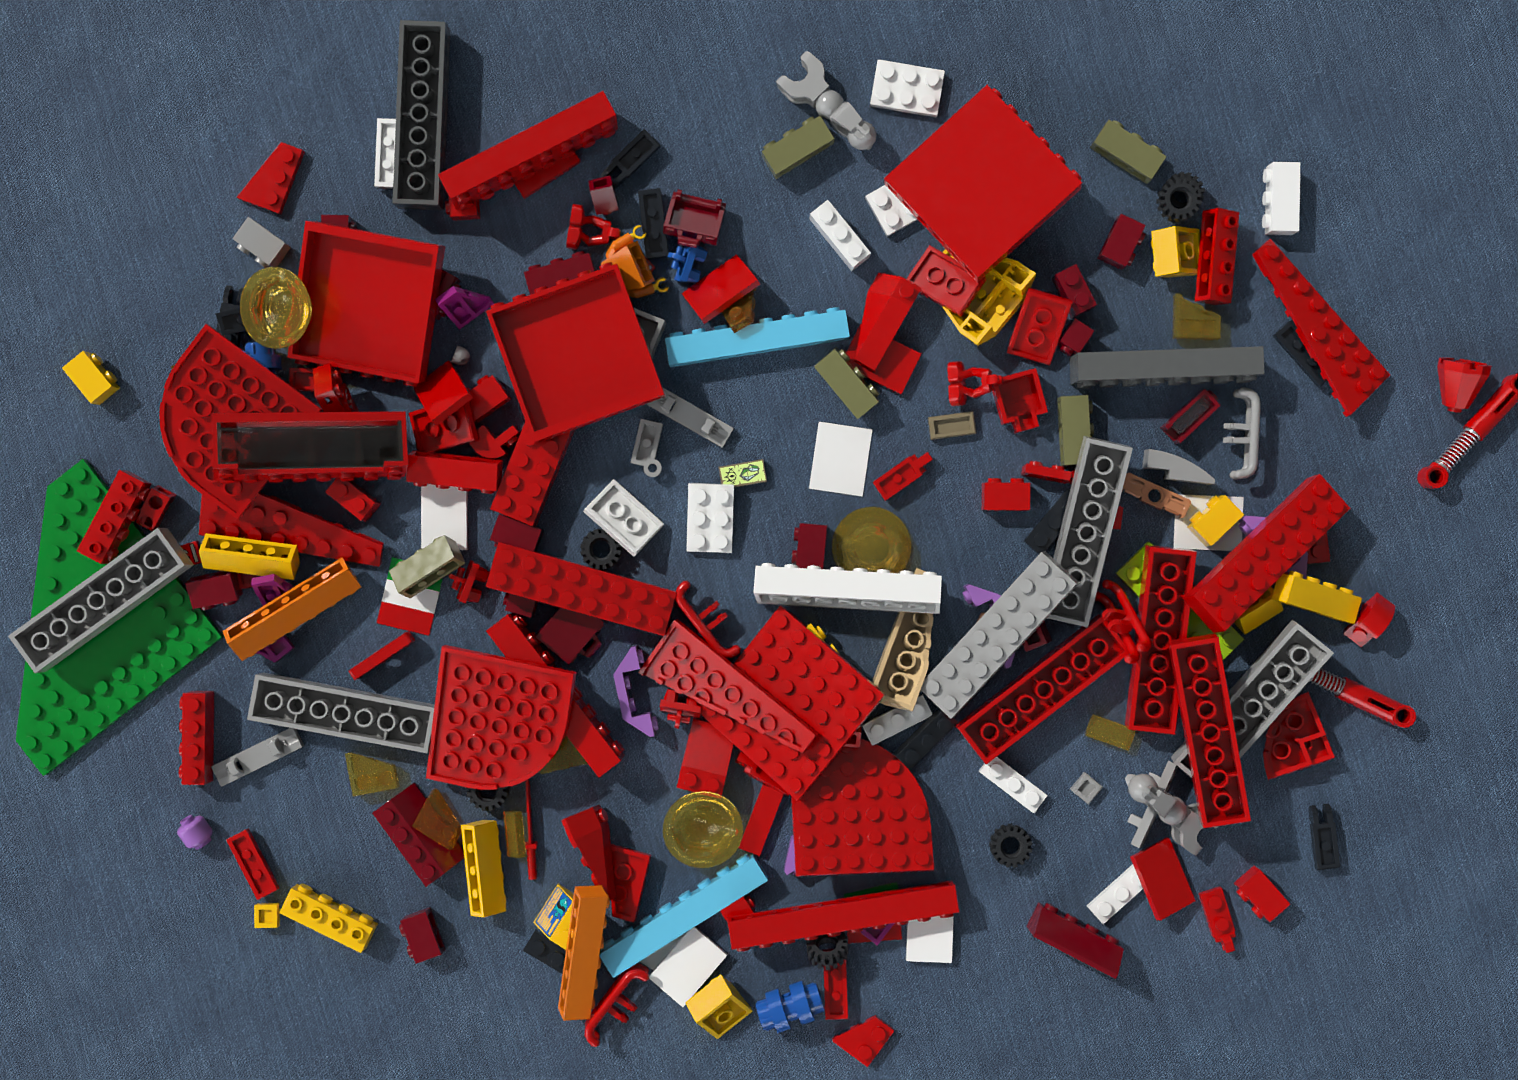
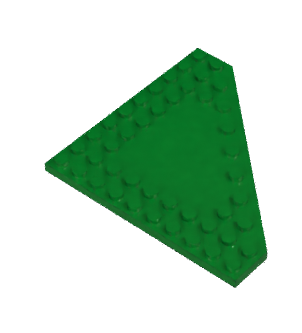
[15,459,224,776]

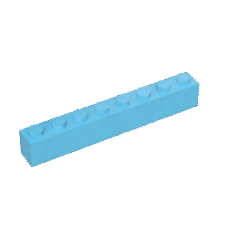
[665,307,850,368]
[599,854,768,978]

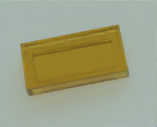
[1085,714,1136,751]
[503,810,526,858]

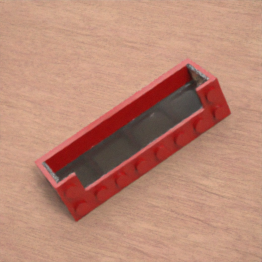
[212,411,408,484]

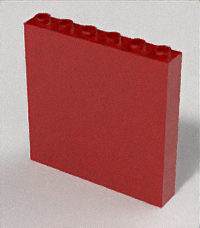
[884,85,1082,283]
[287,221,446,386]
[486,262,666,444]

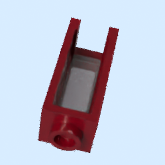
[1160,389,1221,444]

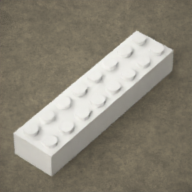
[754,563,942,614]

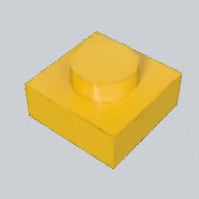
[254,903,280,928]

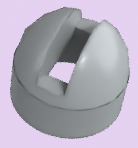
[451,345,470,365]

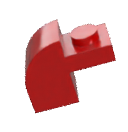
[469,425,521,459]
[1343,592,1396,647]

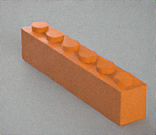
[223,557,361,661]
[558,885,610,1021]

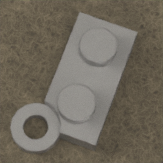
[631,419,663,477]

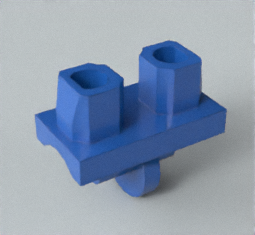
[667,246,708,283]

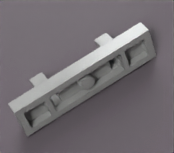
[646,388,734,448]
[211,728,304,787]
[1127,761,1178,848]

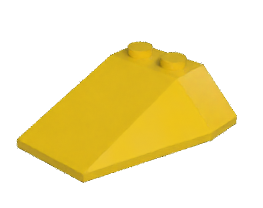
[942,249,1036,346]

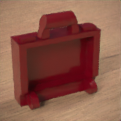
[663,189,726,248]
[535,607,604,664]

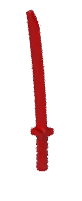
[524,778,538,880]

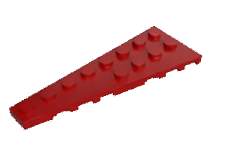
[1252,239,1390,417]
[198,492,384,567]
[638,619,818,753]

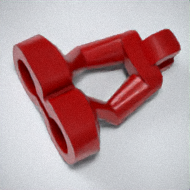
[566,204,621,250]
[947,361,1003,406]

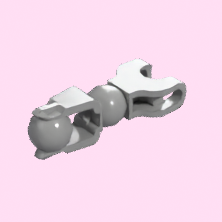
[776,51,877,150]
[1125,773,1218,856]

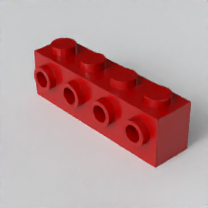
[1195,208,1240,305]
[406,451,503,494]
[77,470,152,564]
[179,691,214,785]

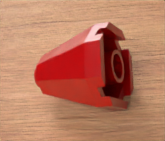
[1437,357,1492,413]

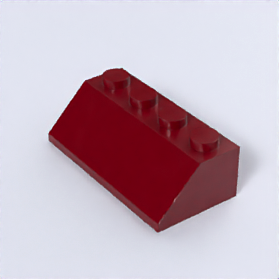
[372,782,464,887]
[1026,902,1124,979]

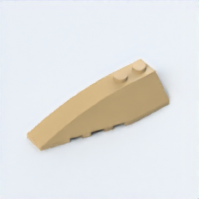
[872,568,933,711]

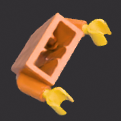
[601,225,669,298]

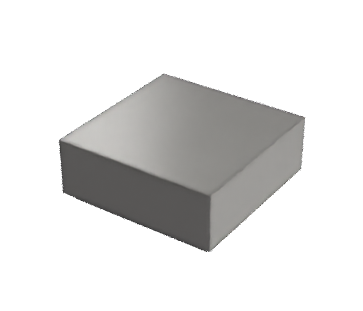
[1070,772,1103,805]

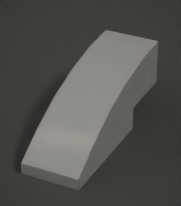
[1142,449,1215,485]

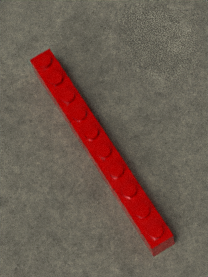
[727,881,959,952]

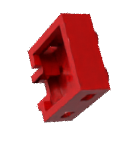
[313,363,359,412]
[992,368,1048,433]

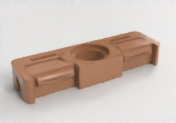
[1122,473,1191,519]

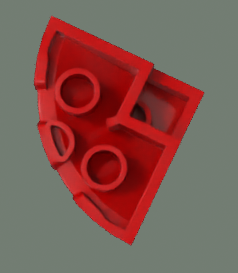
[1263,692,1335,780]

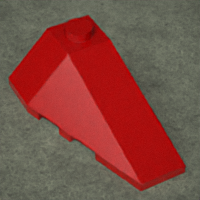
[854,273,922,371]
[561,805,616,900]

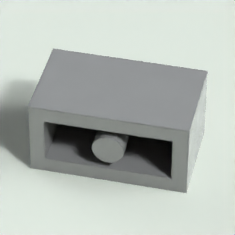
[232,217,291,269]

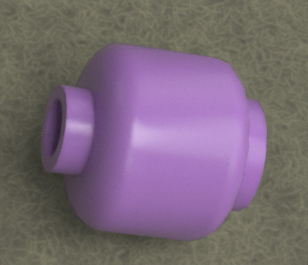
[177,815,213,850]

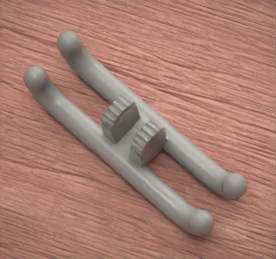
[1223,387,1261,480]

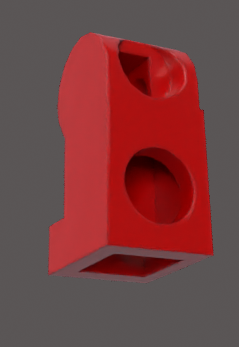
[136,485,177,532]

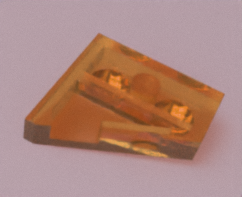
[721,288,756,333]
[412,788,462,850]

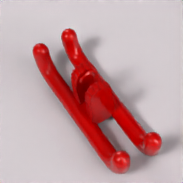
[1095,579,1151,664]
[675,580,741,658]
[585,963,649,1047]

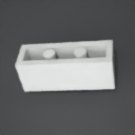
[1262,162,1300,235]
[809,200,871,271]

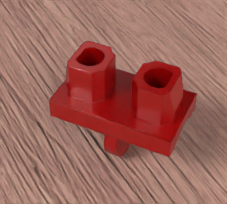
[448,560,489,603]
[660,689,701,729]

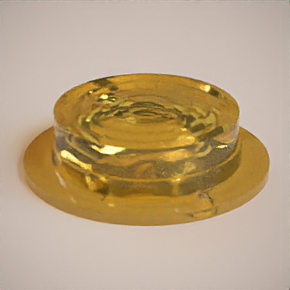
[240,267,312,349]
[832,507,911,574]
[663,791,743,868]

